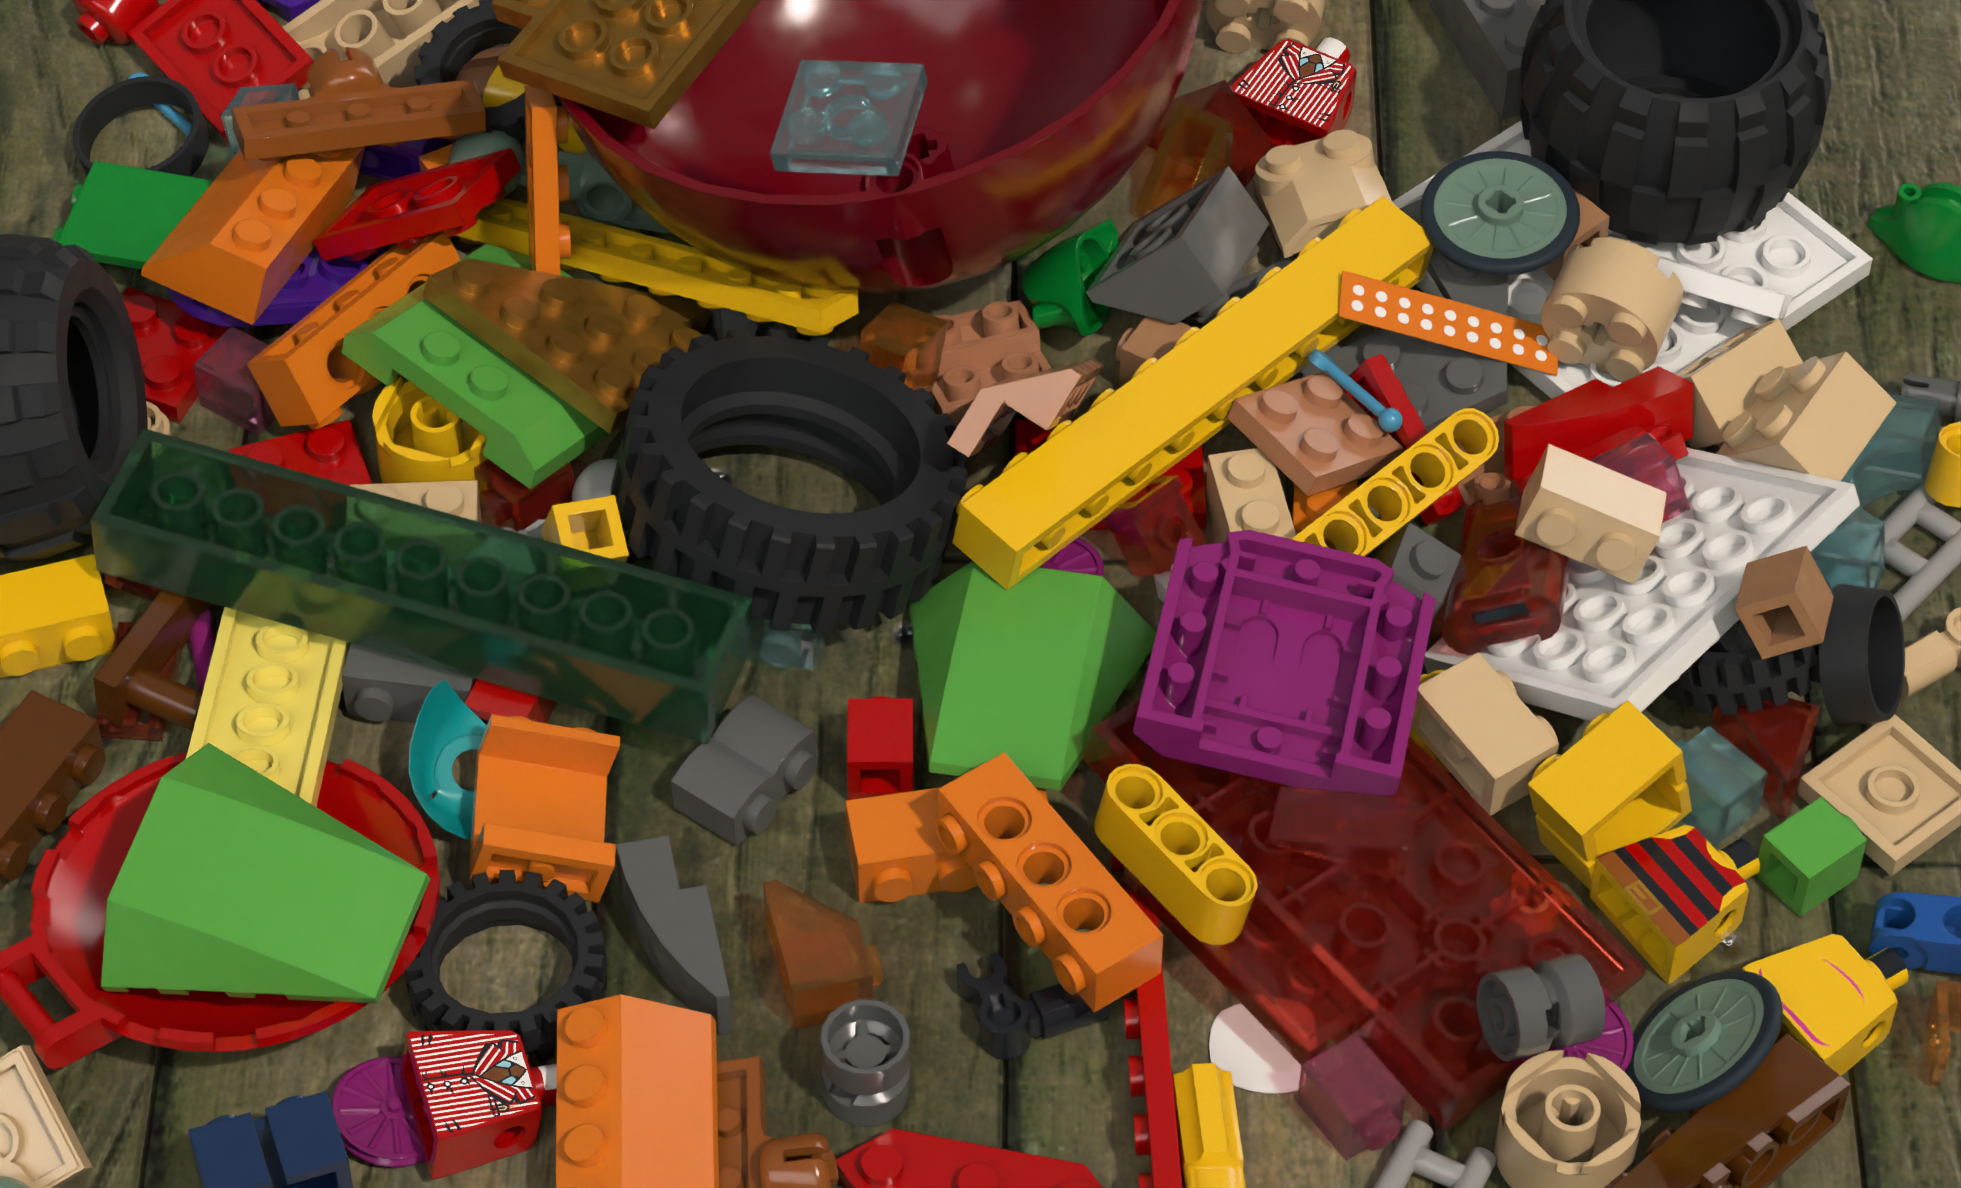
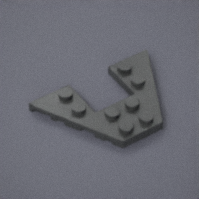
[1181,199,1509,432]

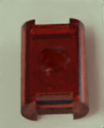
[1441,497,1572,656]

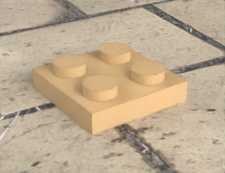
[1797,714,1961,876]

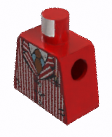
[1225,37,1357,150]
[400,1030,557,1180]

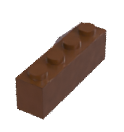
[1604,1033,1851,1188]

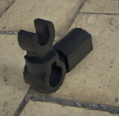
[956,952,1109,1060]

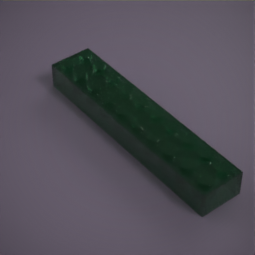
[90,428,753,744]

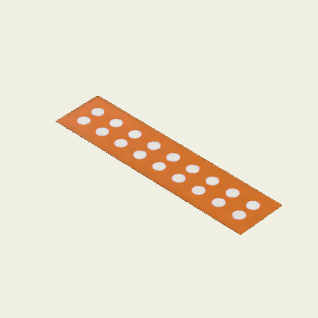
[1338,270,1558,376]

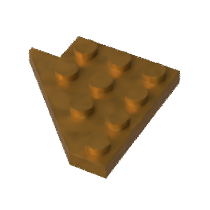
[491,0,761,129]
[422,258,713,434]

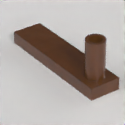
[93,503,256,731]

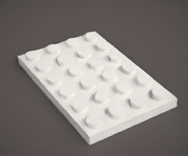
[1424,447,1860,721]

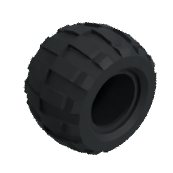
[1518,0,1831,246]
[0,234,148,564]

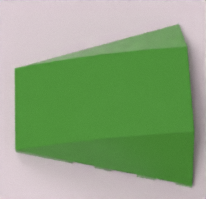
[909,561,1157,791]
[101,743,430,1003]

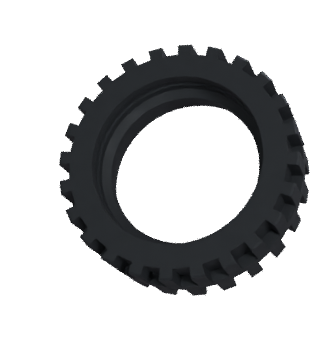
[611,329,968,633]

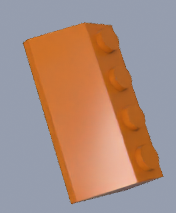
[141,146,365,325]
[556,994,719,1188]

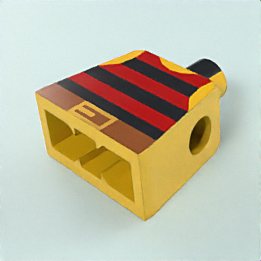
[1589,825,1760,985]

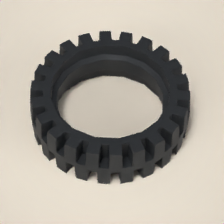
[1663,578,1831,715]
[405,870,607,1063]

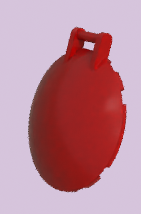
[0,751,440,1069]

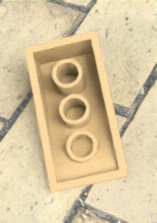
[282,0,479,101]

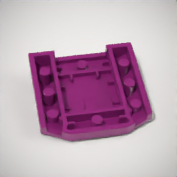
[1133,530,1436,802]

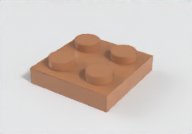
[1227,371,1403,496]

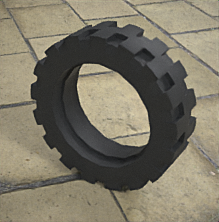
[414,0,562,144]

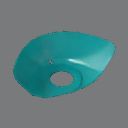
[409,680,487,841]

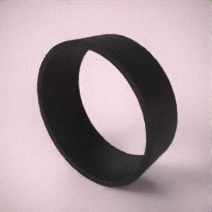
[1819,584,1905,727]

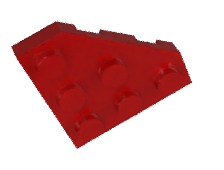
[836,1128,1103,1188]

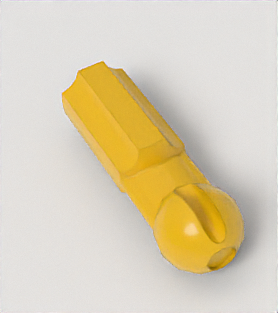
[1172,1063,1246,1188]

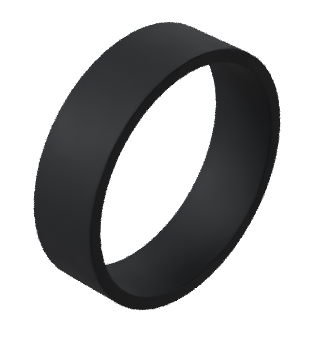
[73,76,210,177]

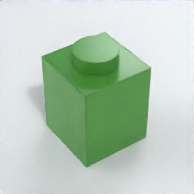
[1755,797,1868,917]

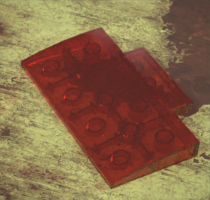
[1083,699,1647,1130]

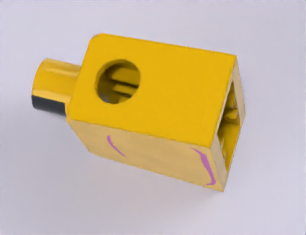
[1742,934,1909,1076]

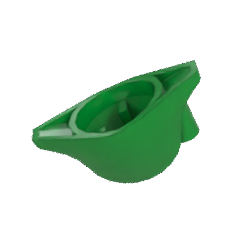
[1867,182,1961,283]
[1022,218,1119,336]

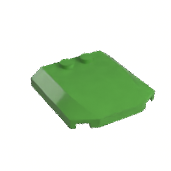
[341,243,609,489]

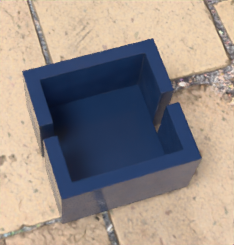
[188,1091,353,1188]

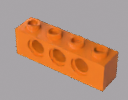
[247,231,461,429]
[935,752,1164,1013]

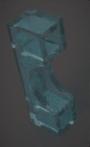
[1810,393,1939,590]

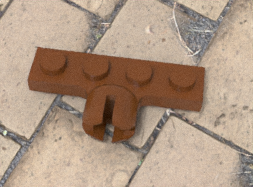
[232,47,486,161]
[717,1056,839,1188]

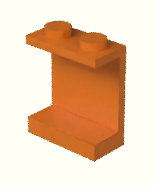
[468,714,620,903]

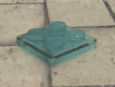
[770,60,928,176]

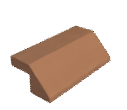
[947,359,1105,457]

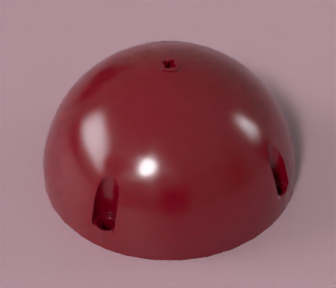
[557,0,1203,295]

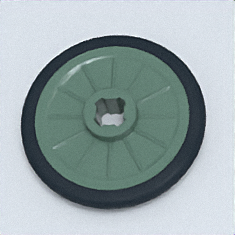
[1420,151,1580,276]
[1625,970,1783,1113]

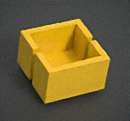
[1528,700,1692,890]

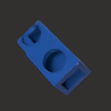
[1869,892,1961,974]

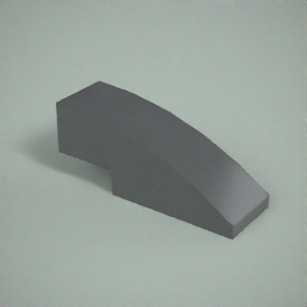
[616,835,732,1035]

